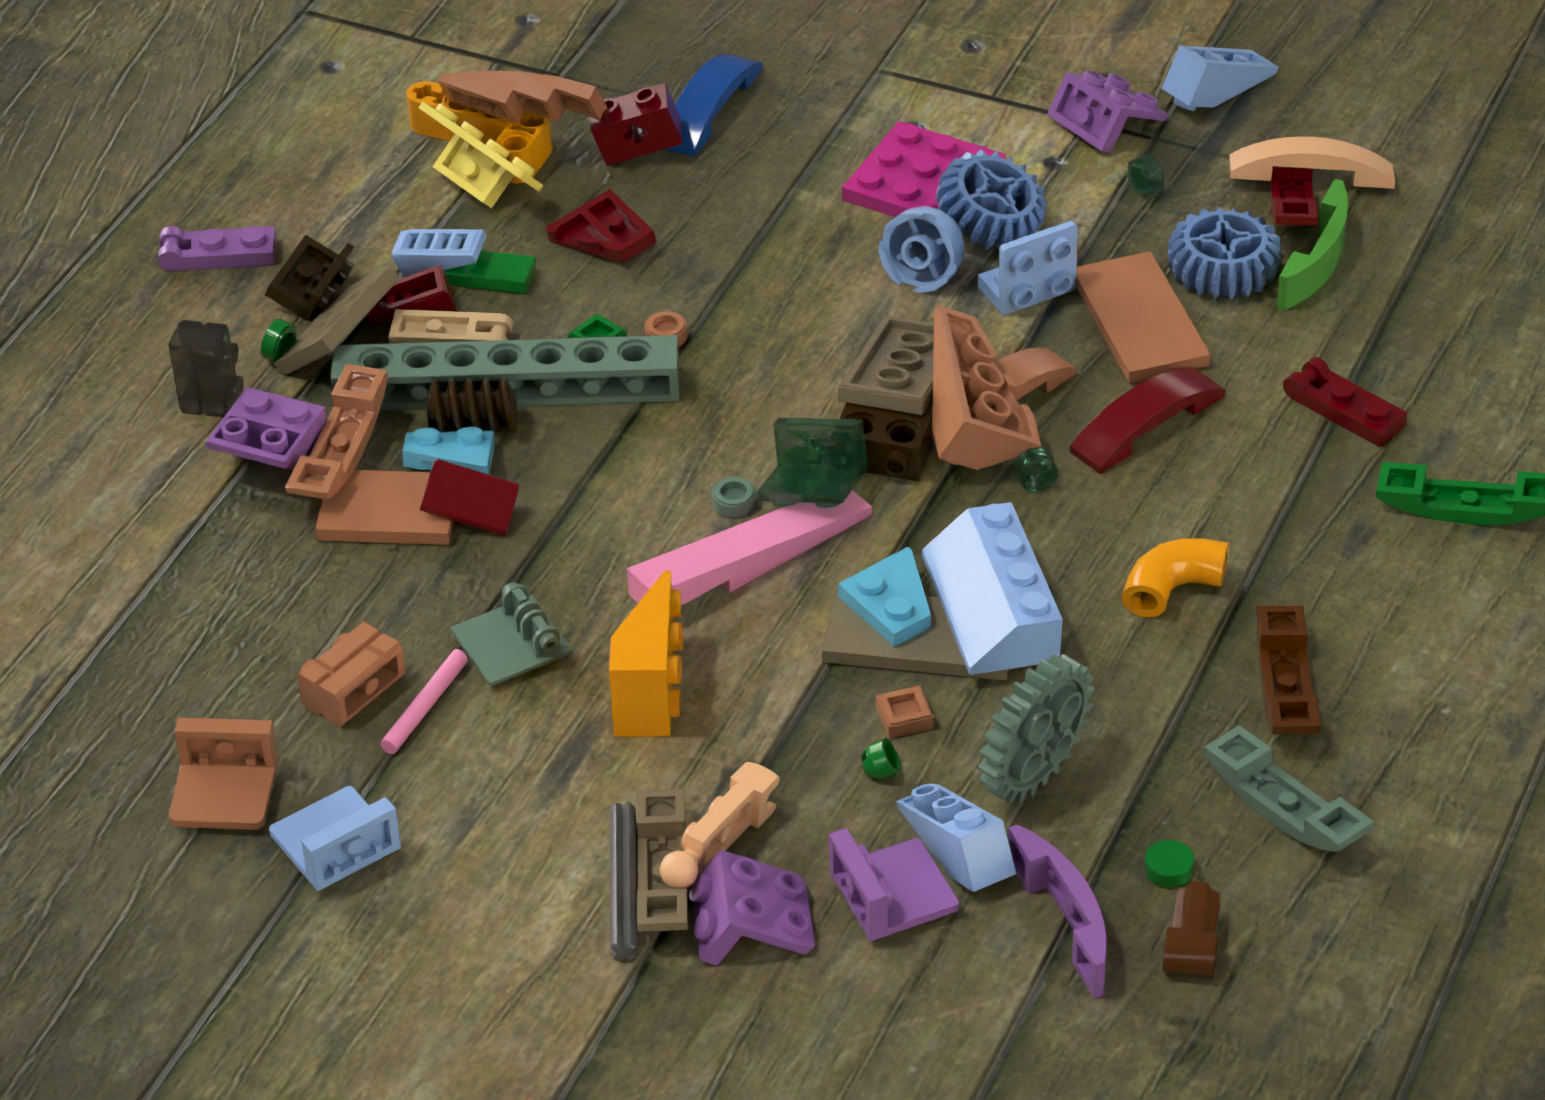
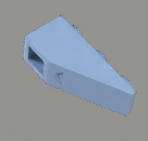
[896,784,1016,892]

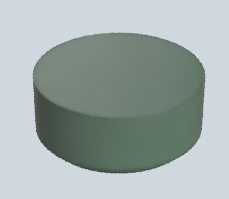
[711,477,756,519]

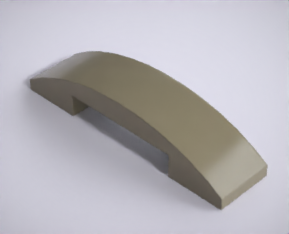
[636,789,688,932]

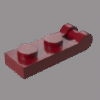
[1283,357,1407,447]

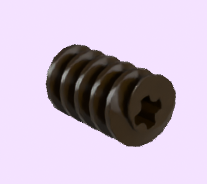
[427,377,518,433]

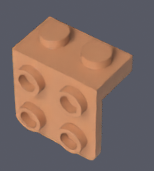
[169,718,279,830]

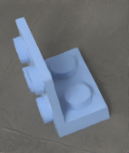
[978,221,1078,316]
[269,786,401,892]

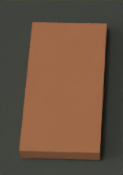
[1076,251,1211,383]

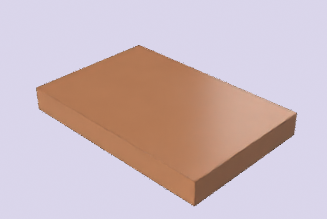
[315,470,454,545]

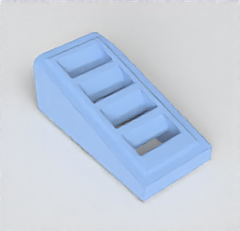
[392,229,487,277]

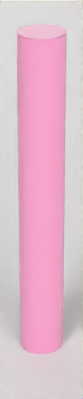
[380,649,468,754]

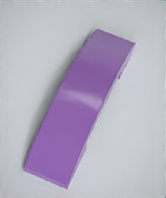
[1008,825,1106,998]

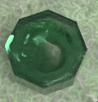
[1127,153,1164,197]

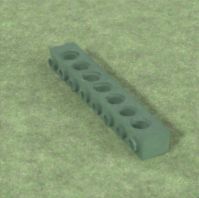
[331,335,679,410]

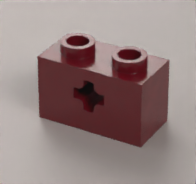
[590,83,683,166]

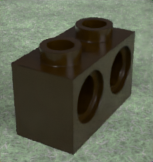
[833,402,932,482]

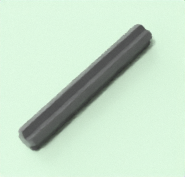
[610,802,638,961]

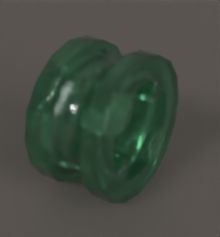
[1015,447,1059,492]

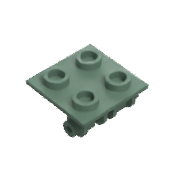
[450,582,573,687]

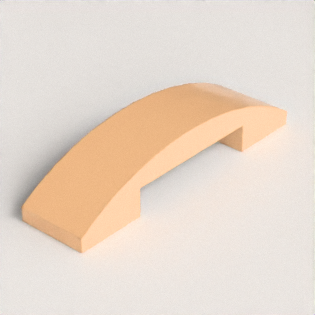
[1229,137,1395,189]

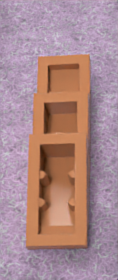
[437,70,607,124]

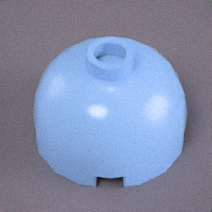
[878,206,965,293]

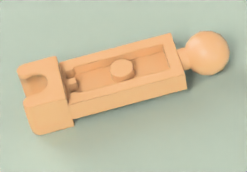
[660,762,780,889]

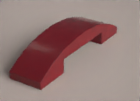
[1270,166,1318,227]
[1070,368,1226,474]

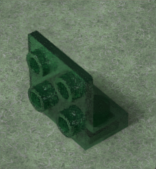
[757,418,868,508]

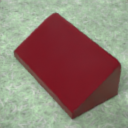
[420,459,519,536]

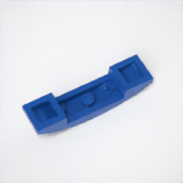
[666,53,763,157]

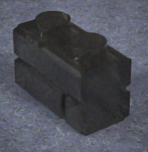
[168,320,244,418]

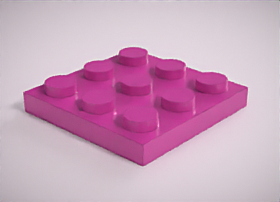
[842,121,1006,217]

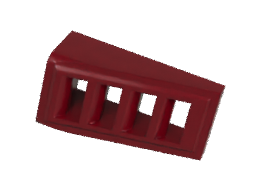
[367,265,457,325]

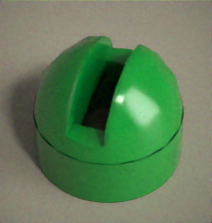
[861,738,901,780]

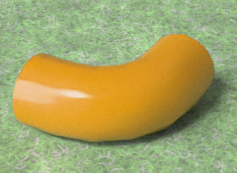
[1121,538,1229,618]

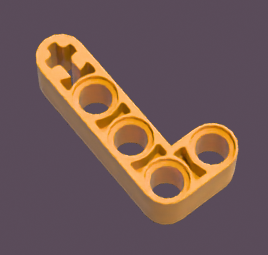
[406,81,553,184]

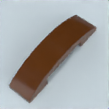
[1256,606,1321,734]

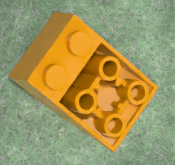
[609,570,684,737]

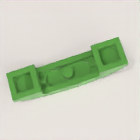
[1277,179,1348,311]

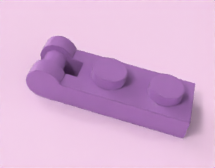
[158,226,276,271]

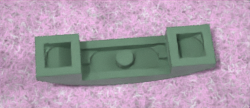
[1204,725,1374,852]

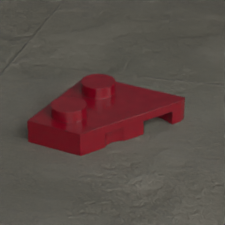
[545,189,657,263]

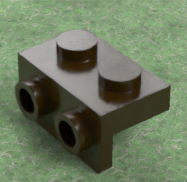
[265,234,355,321]

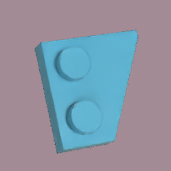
[402,427,495,474]
[838,547,931,647]

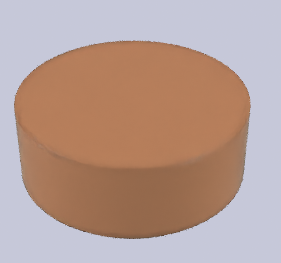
[644,311,687,347]

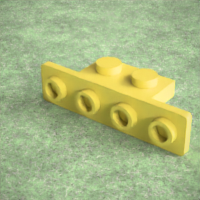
[418,102,544,209]

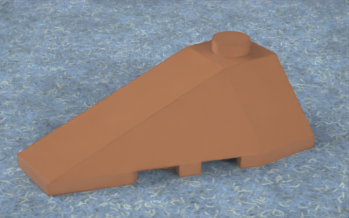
[932,305,1041,470]

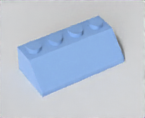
[922,502,1063,675]

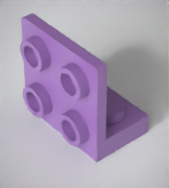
[1047,70,1168,152]
[829,828,959,941]

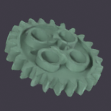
[978,654,1095,803]

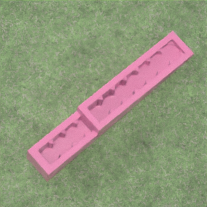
[627,483,872,605]

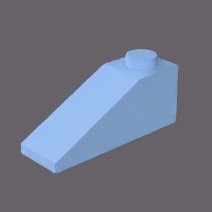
[1161,45,1279,111]

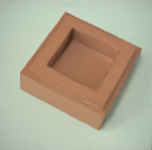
[875,686,934,739]

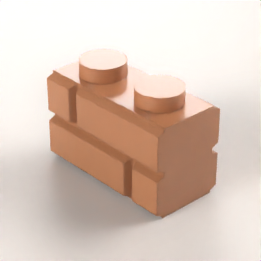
[297,621,406,728]

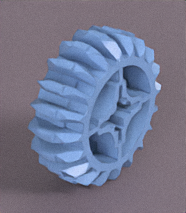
[935,149,1047,251]
[1168,207,1281,301]

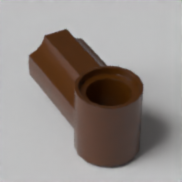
[1163,881,1220,978]

